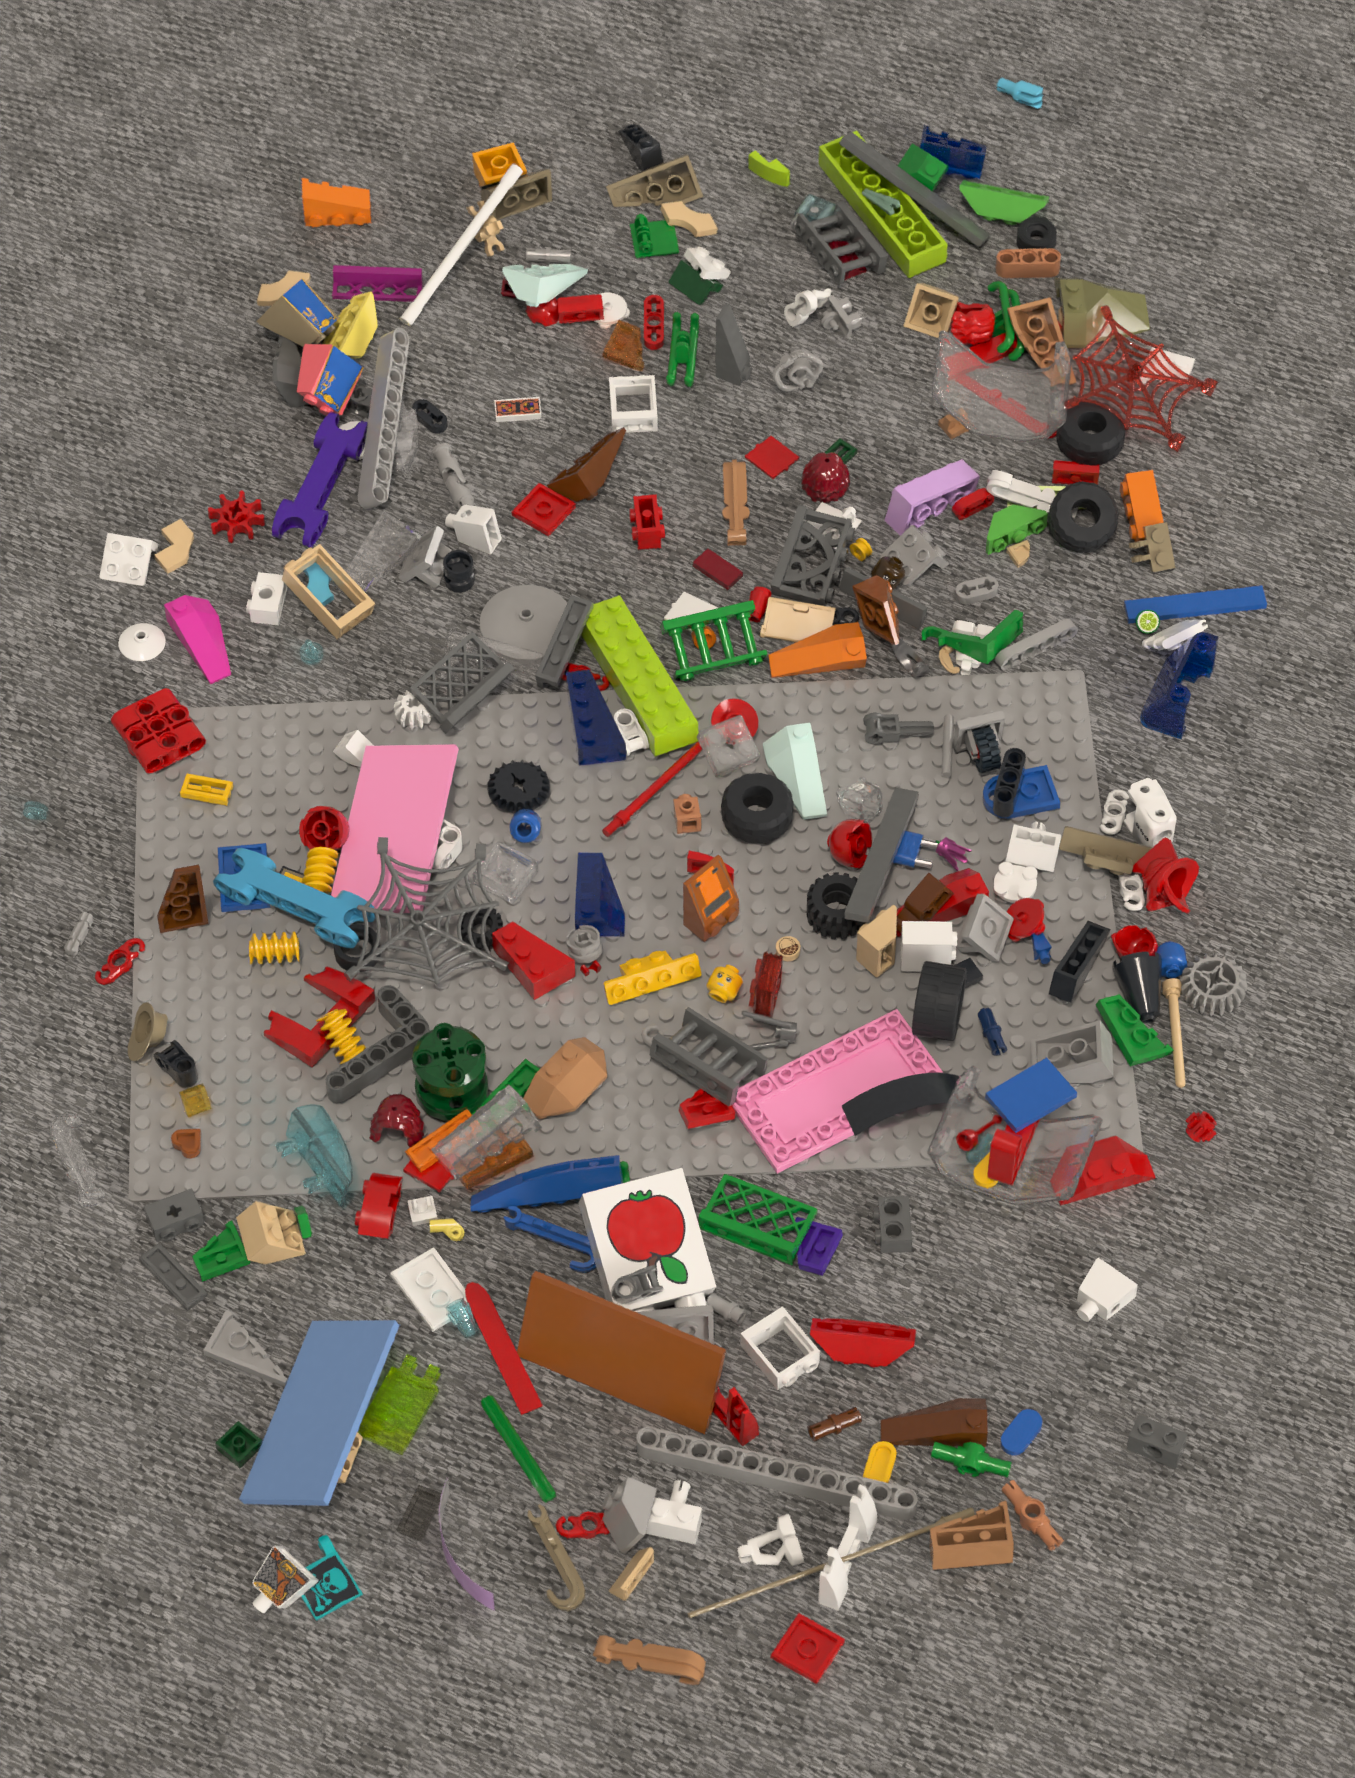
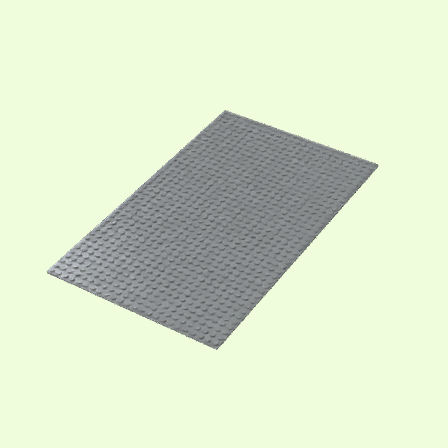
[129,670,1143,1202]

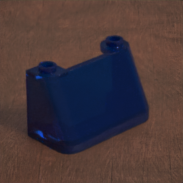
[1140,632,1219,740]

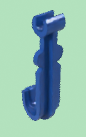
[504,1206,596,1273]

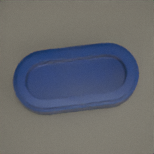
[1000,1409,1042,1455]

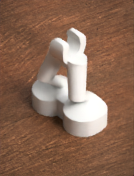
[784,288,832,327]
[952,620,995,675]
[738,1514,804,1566]

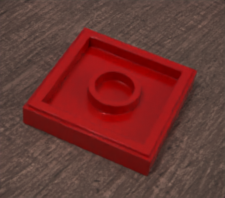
[512,483,576,537]
[771,1613,845,1684]

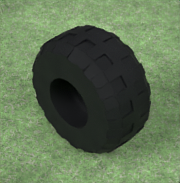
[1057,400,1125,465]
[1048,481,1119,553]
[721,773,794,844]

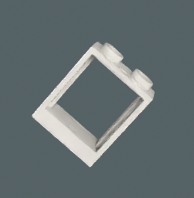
[609,375,658,433]
[740,1306,820,1390]

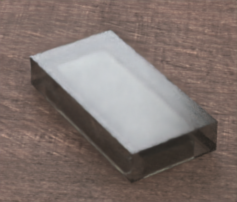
[397,1485,442,1541]

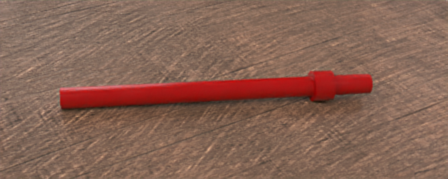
[602,742,704,837]

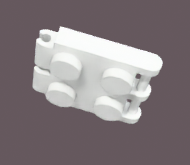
[1142,620,1208,651]

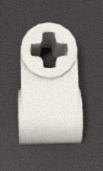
[614,708,649,756]

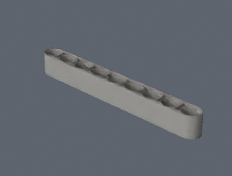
[358,328,409,510]

